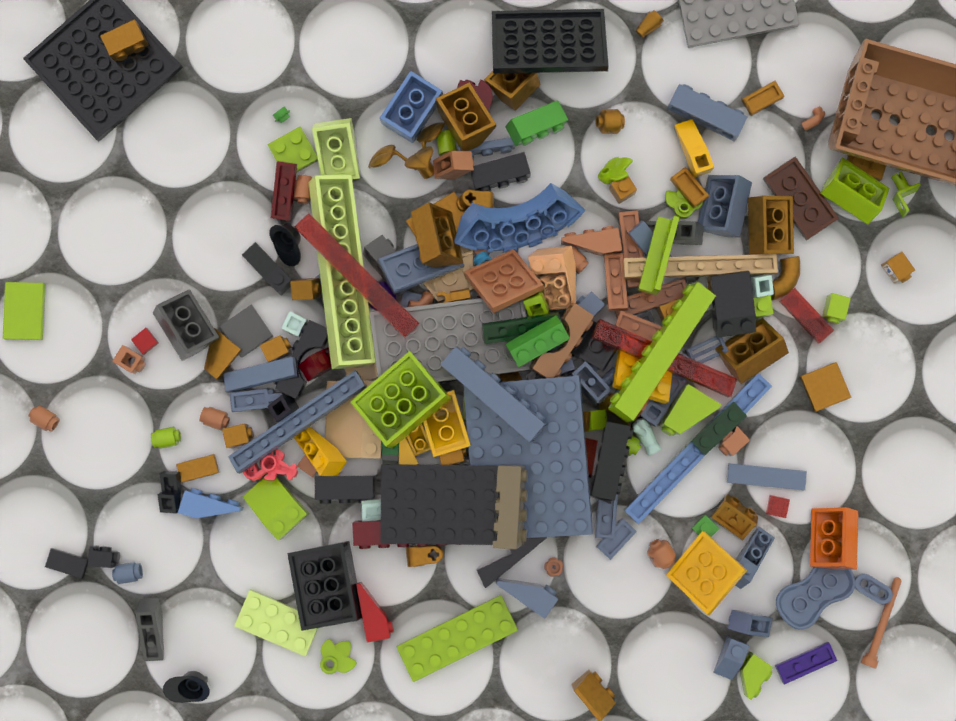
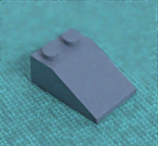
[496,578,558,619]

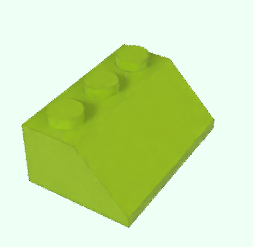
[820,157,890,224]

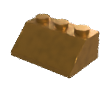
[436,82,497,151]
[748,196,794,255]
[411,202,463,268]
[715,318,789,384]

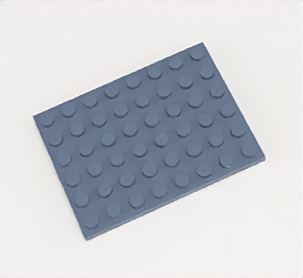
[464,376,593,538]

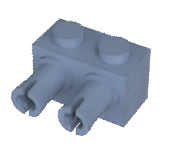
[568,361,615,405]

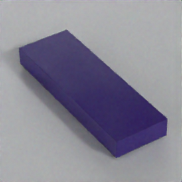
[775,642,838,685]

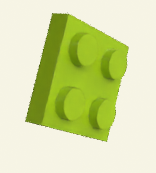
[267,127,318,173]

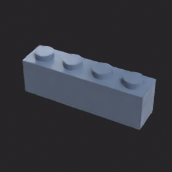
[667,84,747,142]

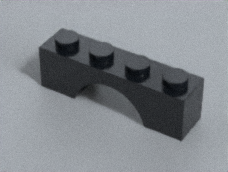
[275,320,328,400]

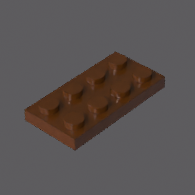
[763,156,839,241]

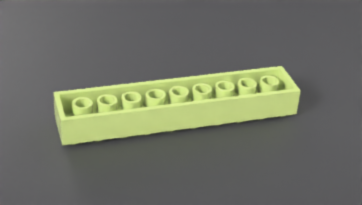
[309,175,376,369]

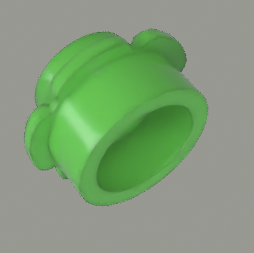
[273,106,290,123]

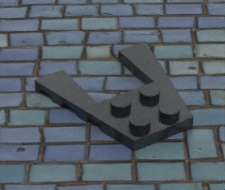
[477,537,547,588]

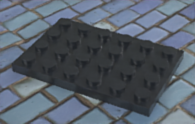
[492,9,609,74]
[381,464,499,545]

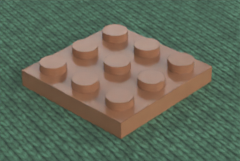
[464,249,544,313]

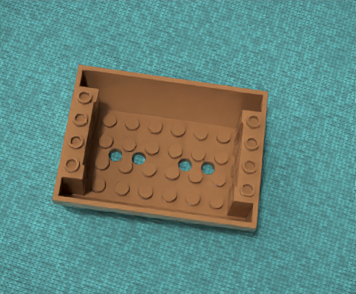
[828,39,956,186]

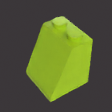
[659,384,721,436]

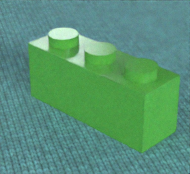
[505,100,568,147]
[505,316,570,367]

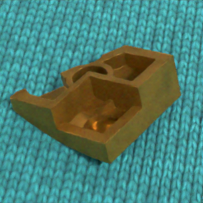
[204,328,242,380]

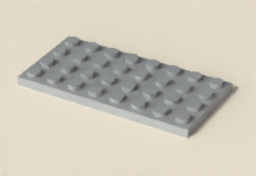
[369,298,533,382]

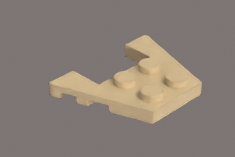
[423,245,474,303]

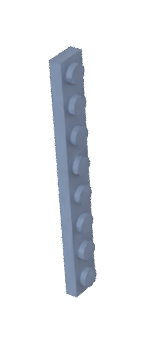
[228,370,367,474]

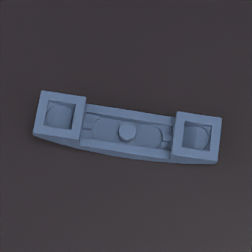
[640,353,699,427]

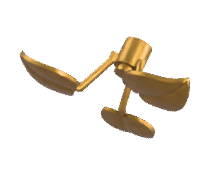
[368,122,445,179]

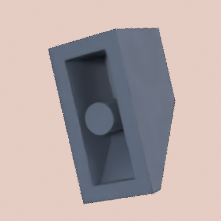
[728,610,773,637]
[713,636,749,680]

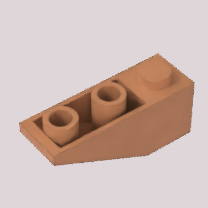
[561,226,622,256]

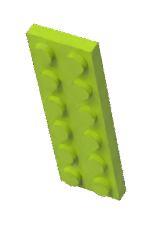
[396,595,518,682]

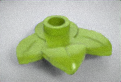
[598,157,633,184]
[665,190,703,219]
[320,639,357,674]

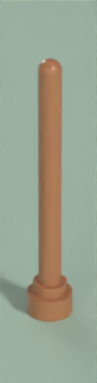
[861,577,901,669]

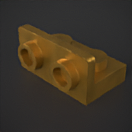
[711,494,758,540]

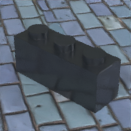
[470,152,531,191]
[315,476,375,504]

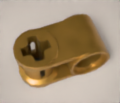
[456,190,494,212]
[406,545,444,567]

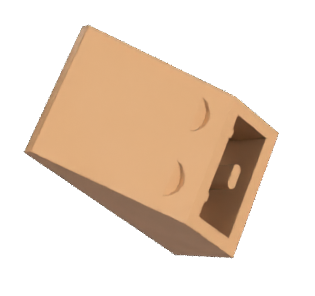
[528,246,576,310]

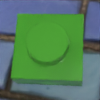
[691,514,719,537]

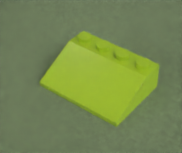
[350,351,451,449]

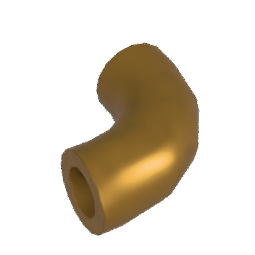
[767,256,800,300]

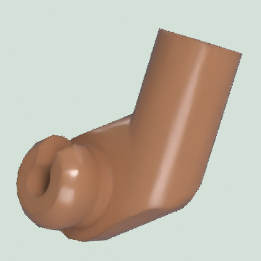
[408,291,434,307]

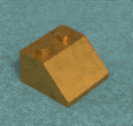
[484,71,541,111]
[571,670,616,721]

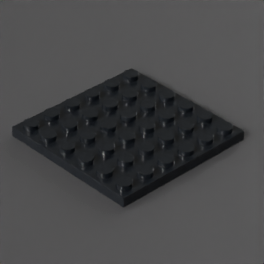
[23,0,183,142]

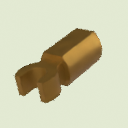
[437,288,471,303]

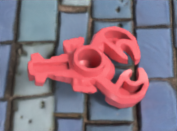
[243,449,298,481]

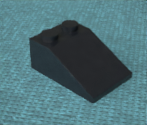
[710,270,756,337]

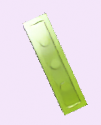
[638,216,680,295]

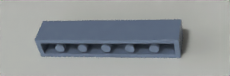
[440,346,547,442]

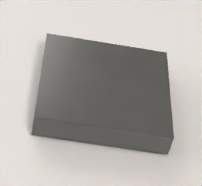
[220,305,273,358]

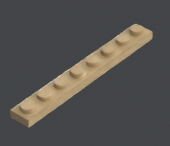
[623,254,778,279]

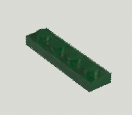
[482,312,560,344]

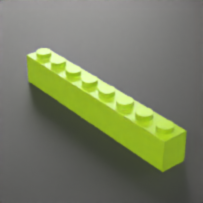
[608,282,716,422]

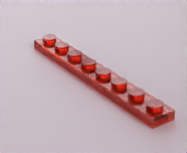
[295,213,419,338]
[592,319,737,397]

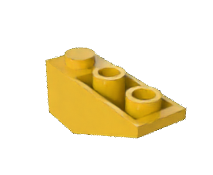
[674,119,714,178]
[294,427,347,476]

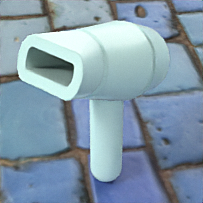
[632,418,662,456]

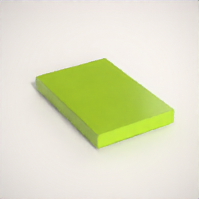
[2,282,45,340]

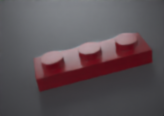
[271,161,297,221]

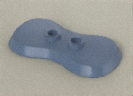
[776,567,856,630]

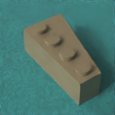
[493,464,528,549]

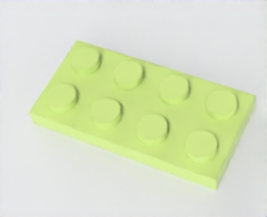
[234,589,318,657]

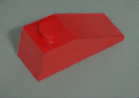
[356,582,394,643]

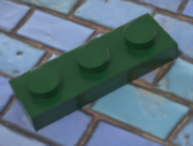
[691,402,747,455]

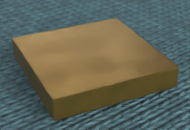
[800,362,852,412]

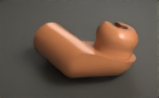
[801,106,825,131]

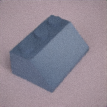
[698,175,752,237]

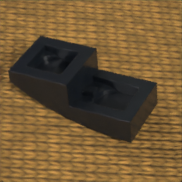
[157,471,181,513]

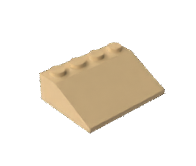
[325,380,382,459]

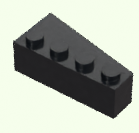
[592,411,633,501]

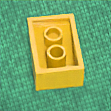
[423,390,471,457]

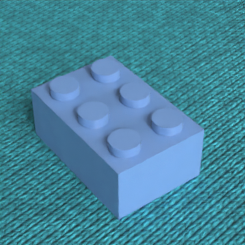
[380,71,443,143]

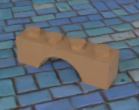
[529,303,594,378]

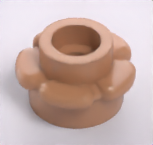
[544,557,563,577]

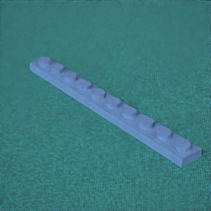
[624,373,772,524]

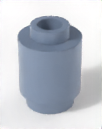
[112,562,143,584]

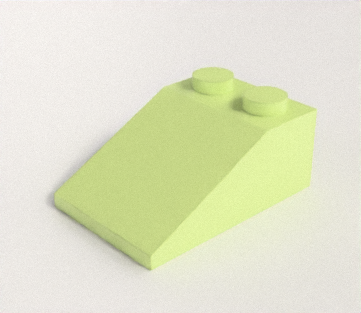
[312,118,360,180]

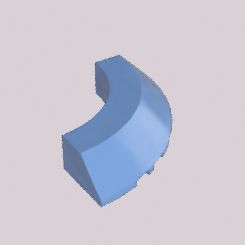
[454,183,585,253]

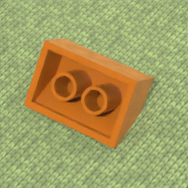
[810,507,858,570]

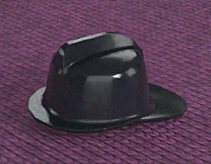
[269,223,301,266]
[163,671,210,703]

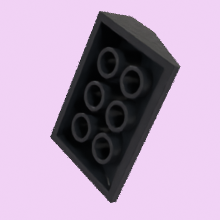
[287,541,362,631]

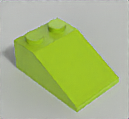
[243,477,310,540]

